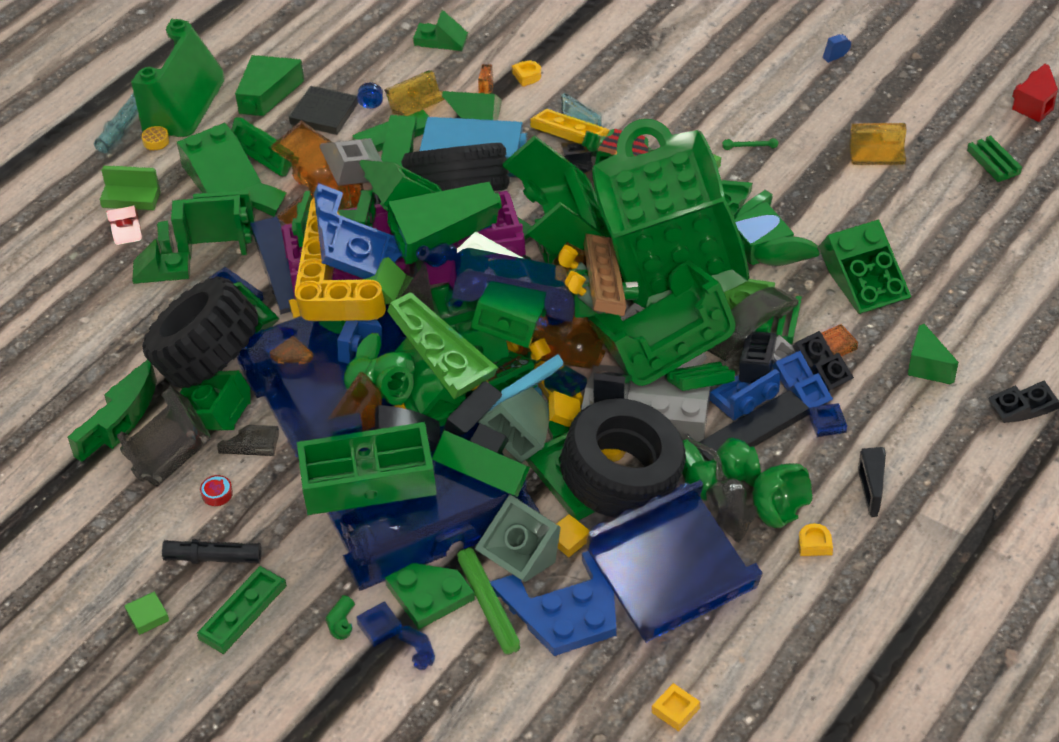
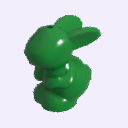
[344,333,415,405]
[682,438,761,502]

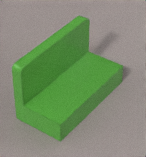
[100,165,161,210]

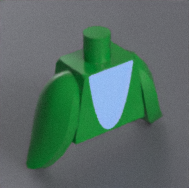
[734,189,820,266]

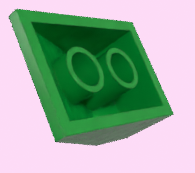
[177,122,261,193]

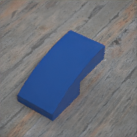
[772,351,833,411]

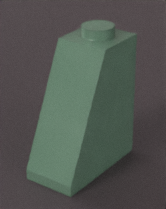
[478,387,550,463]

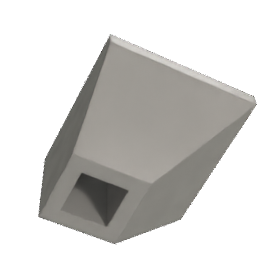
[320,138,383,186]

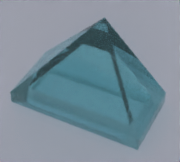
[561,93,602,127]

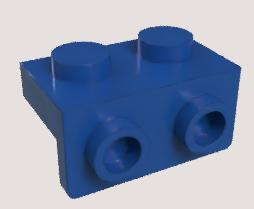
[710,369,780,421]

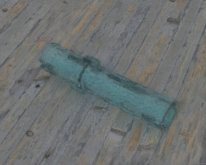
[94,93,138,153]

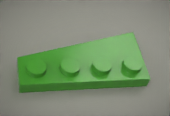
[387,292,498,399]

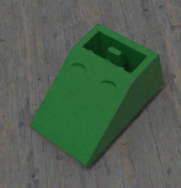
[359,160,442,211]
[818,219,912,314]

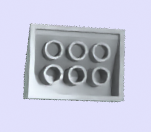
[581,364,712,444]

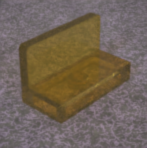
[384,70,445,116]
[849,123,907,165]

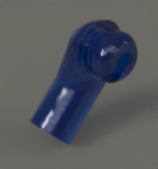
[416,243,457,267]

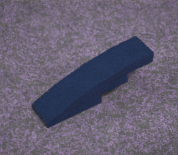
[250,216,295,315]

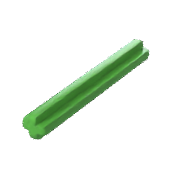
[458,548,520,655]

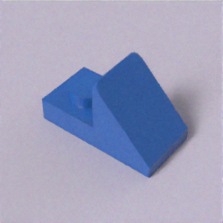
[337,319,382,363]

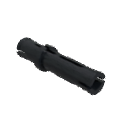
[162,538,262,564]

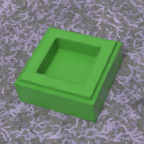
[124,592,169,635]

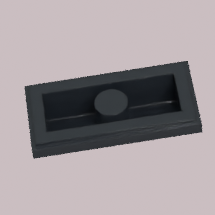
[442,381,502,436]

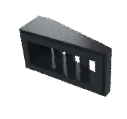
[739,331,777,383]
[858,447,886,517]

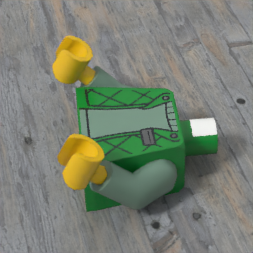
[558,245,639,318]

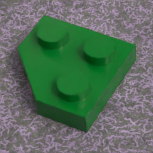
[385,563,475,630]

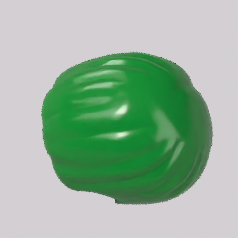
[752,463,813,528]

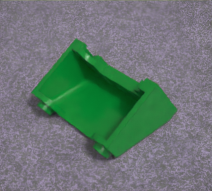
[131,19,225,137]
[587,260,736,386]

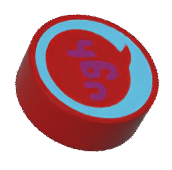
[200,475,233,506]

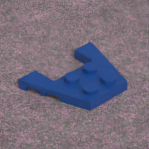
[314,183,402,279]
[490,545,616,656]

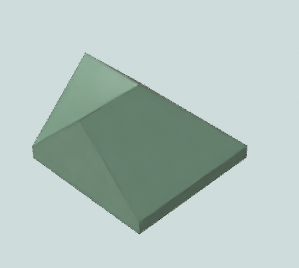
[475,495,561,582]

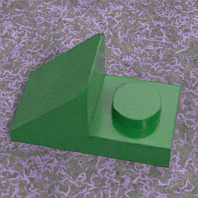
[413,10,468,51]
[132,239,190,284]

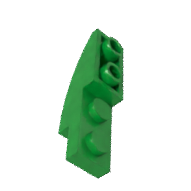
[67,359,157,462]

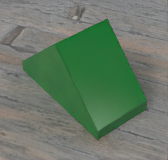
[908,324,959,384]

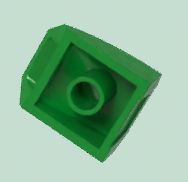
[164,370,251,430]

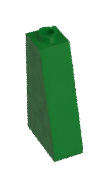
[387,182,502,264]

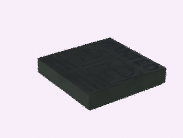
[289,86,358,135]

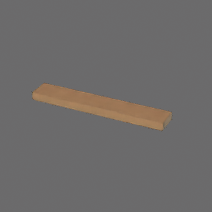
[583,233,627,316]

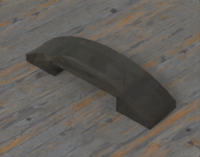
[708,287,799,362]

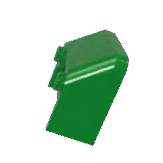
[503,135,612,256]

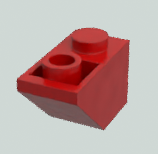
[1012,63,1058,123]

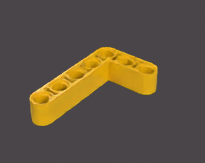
[295,198,386,321]

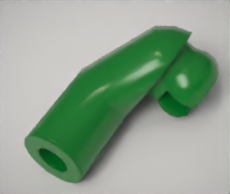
[326,595,355,640]

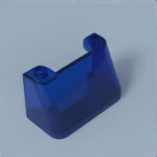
[445,248,575,327]

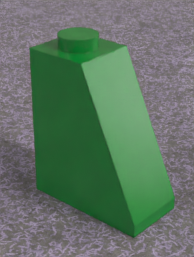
[235,55,304,116]

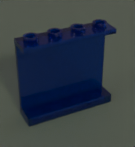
[586,480,763,643]

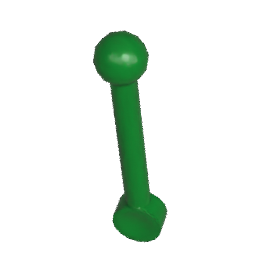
[722,138,779,150]

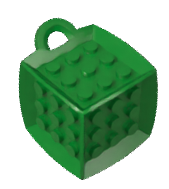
[592,119,750,308]

